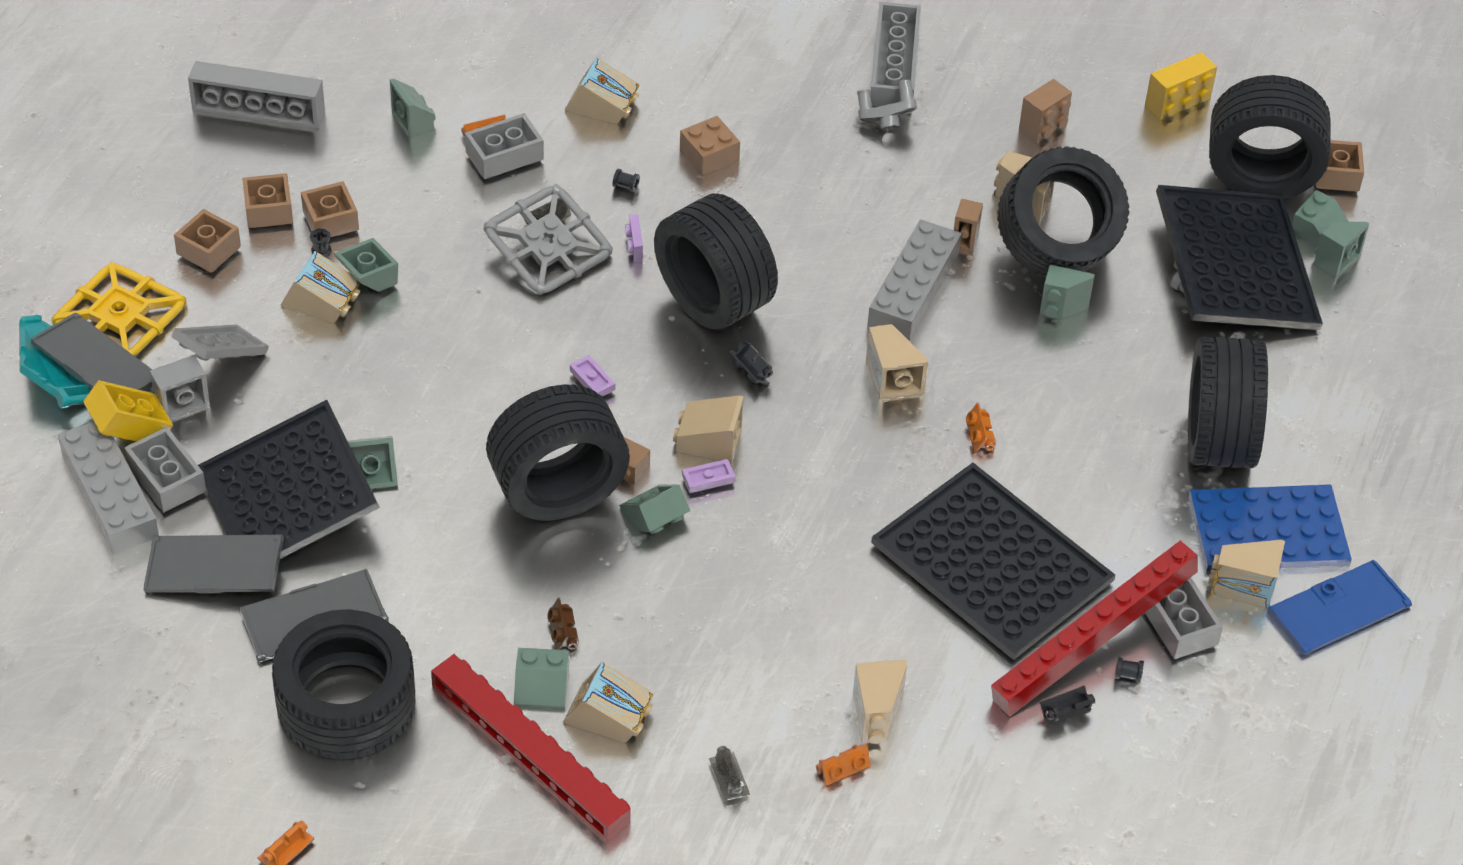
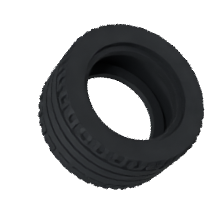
[1209,75,1331,199]
[997,146,1130,276]
[654,193,778,330]
[1188,337,1268,468]
[486,384,630,521]
[272,609,416,760]

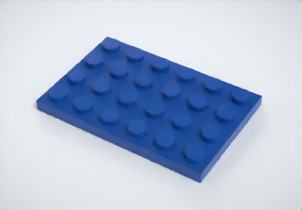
[1189,484,1352,571]

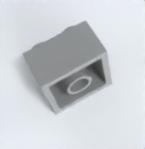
[150,355,210,420]

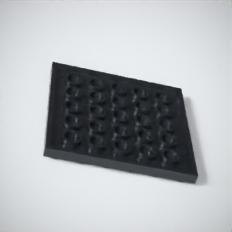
[198,400,380,559]

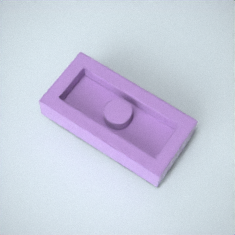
[625,214,643,262]
[570,355,616,397]
[682,459,736,493]

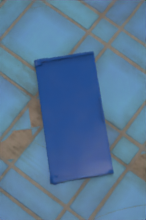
[1267,559,1412,655]

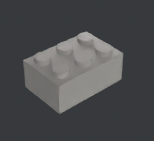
[465,113,544,179]
[124,427,206,513]
[1145,578,1223,659]

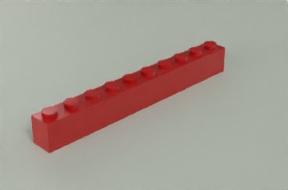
[991,540,1198,717]
[431,654,631,842]

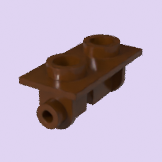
[547,598,579,650]

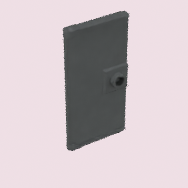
[31,313,152,391]
[143,534,284,593]
[240,569,389,663]

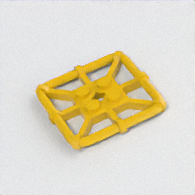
[51,262,187,356]

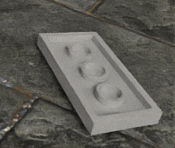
[171,324,269,361]

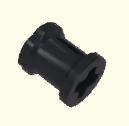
[612,168,640,193]
[310,229,332,258]
[1115,657,1144,683]

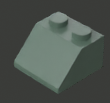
[389,79,436,138]
[1292,190,1349,247]
[1313,221,1369,278]
[334,238,398,292]
[1039,265,1095,320]
[348,436,398,489]
[619,484,690,534]
[514,647,569,710]

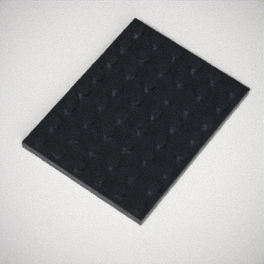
[1156,185,1323,330]
[871,462,1116,660]

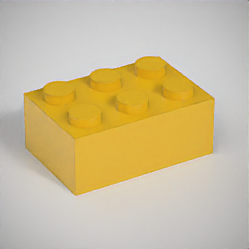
[1145,52,1217,120]
[83,380,173,441]

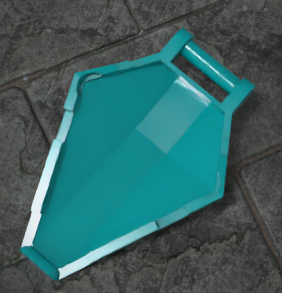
[19,315,92,409]

